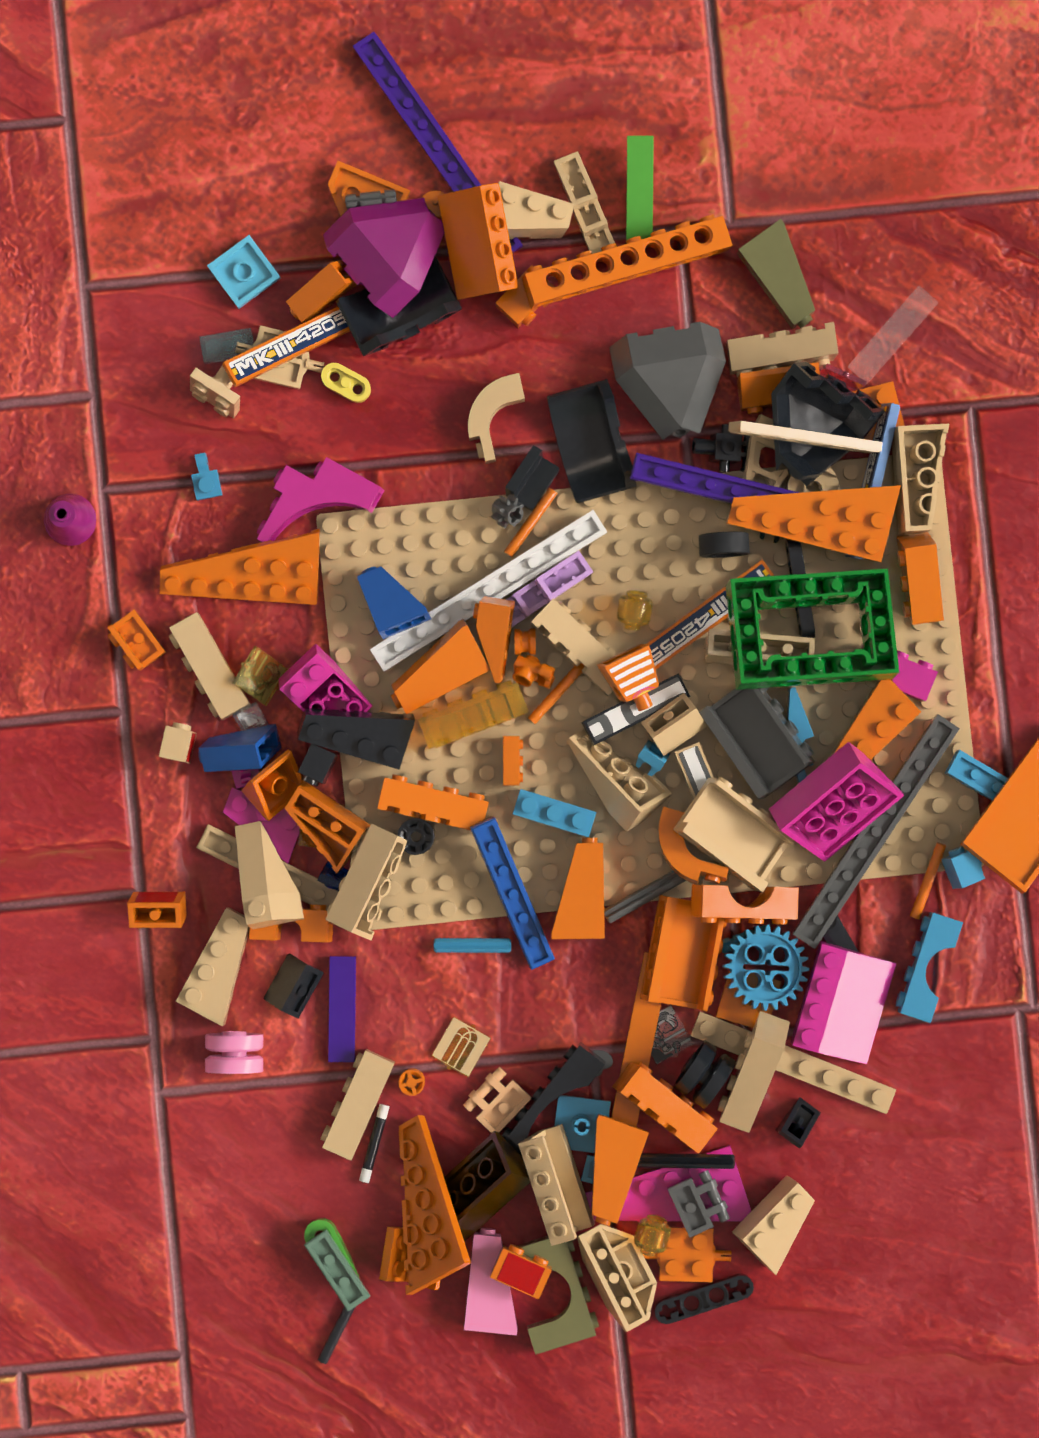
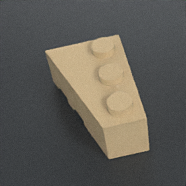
[498,181,574,239]
[732,1175,815,1275]

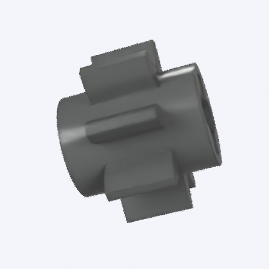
[491,494,524,528]

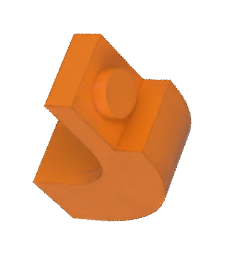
[659,807,729,885]

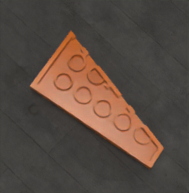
[727,485,901,563]
[160,529,320,605]
[399,1115,471,1295]

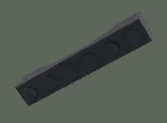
[501,1042,606,1156]

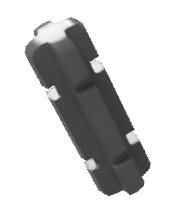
[345,189,397,210]

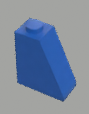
[357,566,432,639]
[198,724,282,772]

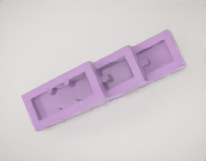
[506,551,593,627]

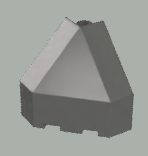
[609,322,726,440]

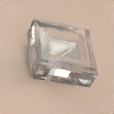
[233,702,269,731]

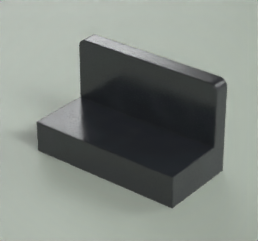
[505,445,559,511]
[264,953,324,1019]

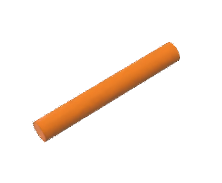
[504,488,558,557]
[528,663,585,724]
[910,842,946,919]

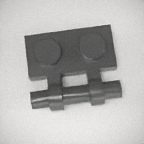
[667,1170,730,1238]

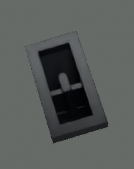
[775,1097,821,1149]

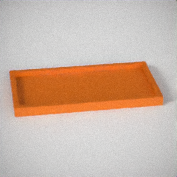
[960,737,1039,894]

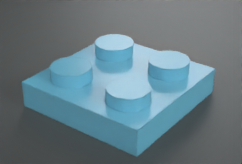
[207,235,281,309]

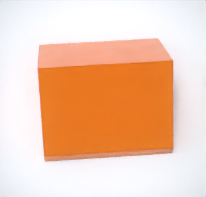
[241,750,304,821]

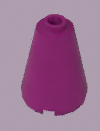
[44,494,96,546]

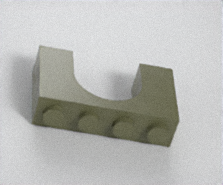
[516,1236,599,1355]

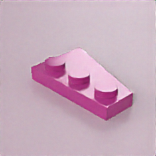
[223,788,301,864]

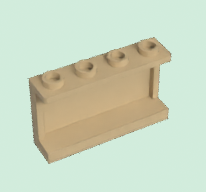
[673,777,796,892]
[518,1124,595,1246]

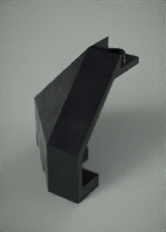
[771,362,885,486]

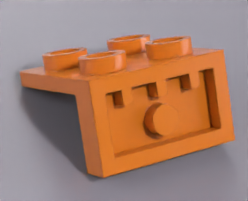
[379,1227,440,1290]

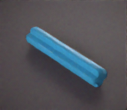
[434,938,511,953]

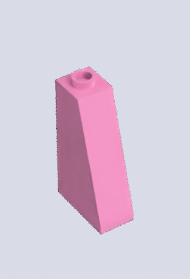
[464,1228,517,1335]

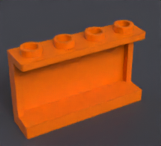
[438,183,518,300]
[640,895,727,1011]

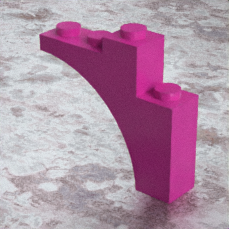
[257,457,385,542]

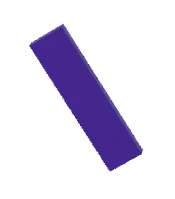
[328,956,356,1062]

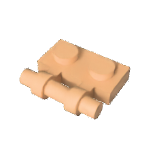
[463,1067,531,1133]

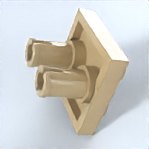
[190,359,240,419]

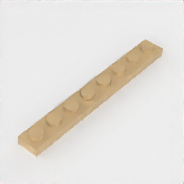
[690,1011,896,1114]

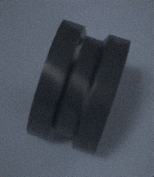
[397,818,435,855]

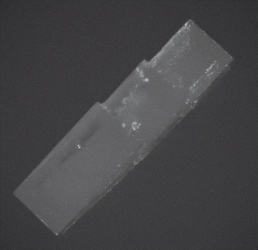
[848,285,939,384]

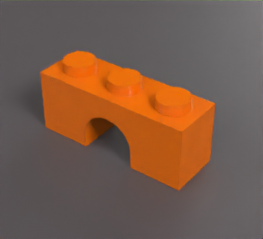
[249,904,333,942]

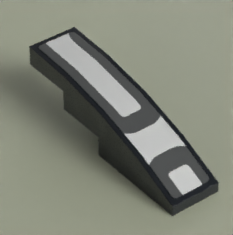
[581,673,690,746]

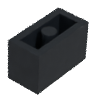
[298,744,338,786]

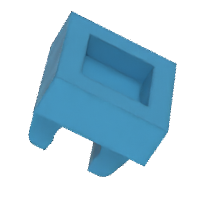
[636,740,670,776]

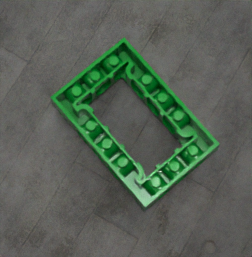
[725,569,899,690]

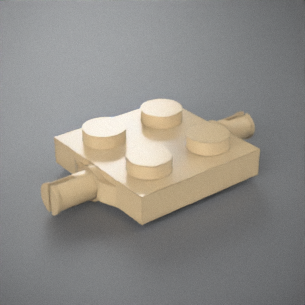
[235,325,324,390]

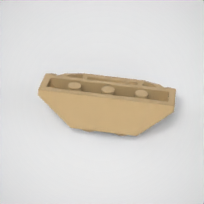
[577,1224,657,1332]

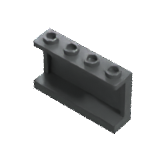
[699,688,815,799]

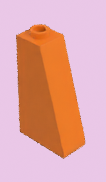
[390,619,490,714]
[551,838,605,939]
[591,1114,649,1226]

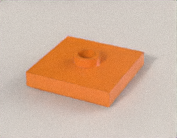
[715,969,781,1028]

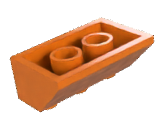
[736,362,820,415]

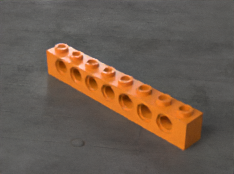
[522,214,733,309]

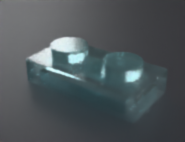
[200,328,254,364]

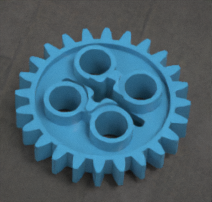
[722,925,809,1011]

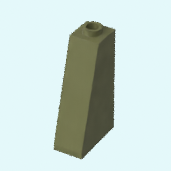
[737,219,815,329]

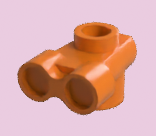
[512,655,555,689]

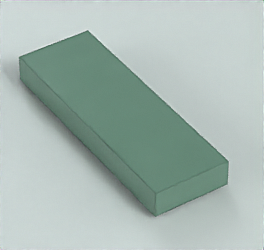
[304,1229,371,1311]

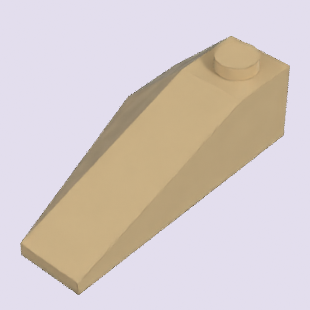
[235,821,304,929]

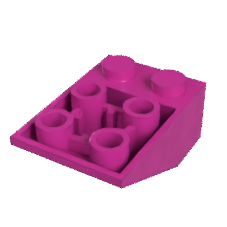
[278,644,372,712]

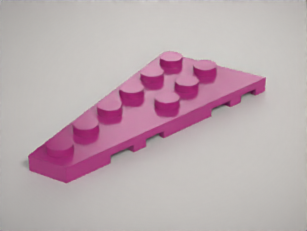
[585,1145,751,1221]

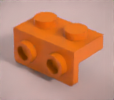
[107,610,166,671]

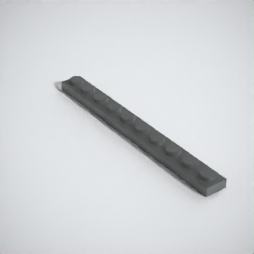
[792,714,960,949]

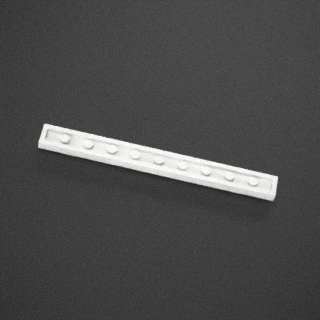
[370,510,607,672]

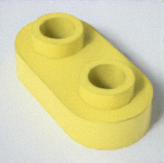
[321,363,371,403]

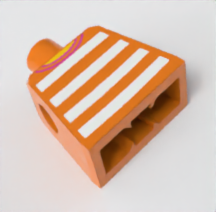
[597,644,659,711]

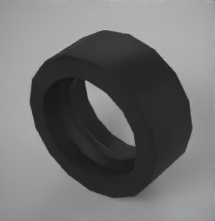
[699,531,750,558]

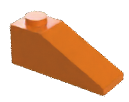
[473,596,515,683]

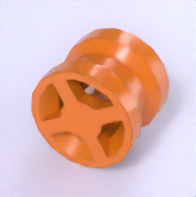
[514,628,536,655]
[398,1068,425,1096]

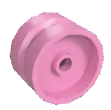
[205,1031,263,1074]

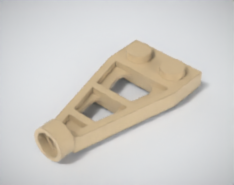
[743,415,789,487]

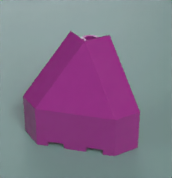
[323,198,445,318]

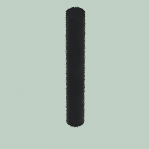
[317,1306,355,1364]

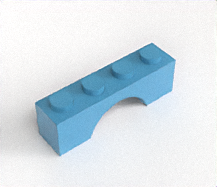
[895,912,963,1023]

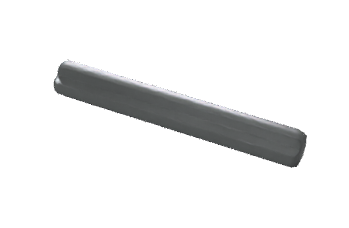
[604,871,686,923]

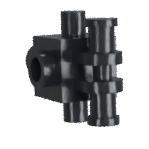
[692,424,750,473]

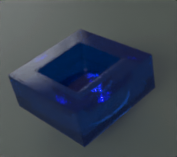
[317,861,349,891]

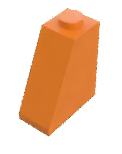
[286,260,357,322]

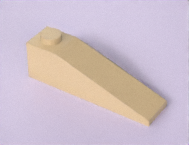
[567,729,672,831]

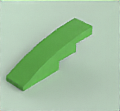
[626,136,654,240]

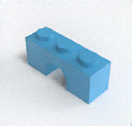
[513,789,596,838]
[941,846,985,889]

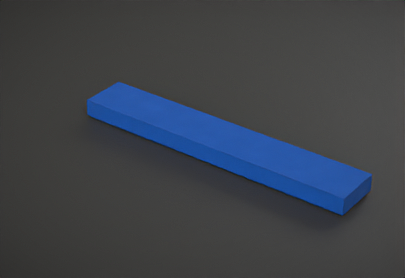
[469,816,555,970]

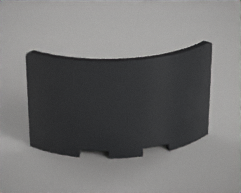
[336,256,462,356]
[547,379,637,503]

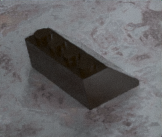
[444,1131,530,1242]

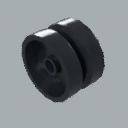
[673,1040,737,1109]

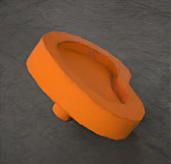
[422,191,444,218]

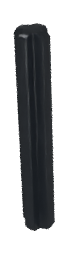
[637,1153,735,1169]

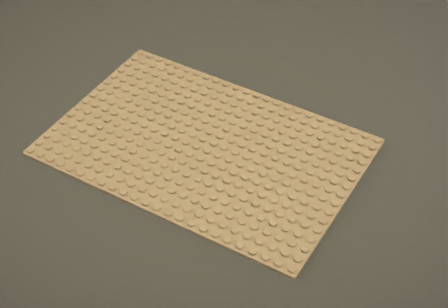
[316,455,984,930]

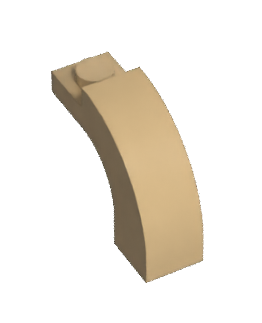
[468,373,525,464]

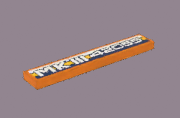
[222,307,350,387]
[646,559,774,669]

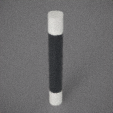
[359,1104,390,1183]

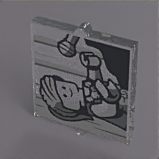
[651,1005,694,1065]

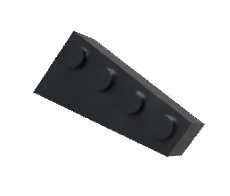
[297,708,415,770]

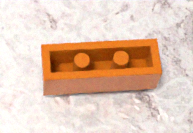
[503,736,523,786]

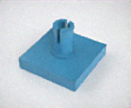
[554,1095,611,1153]

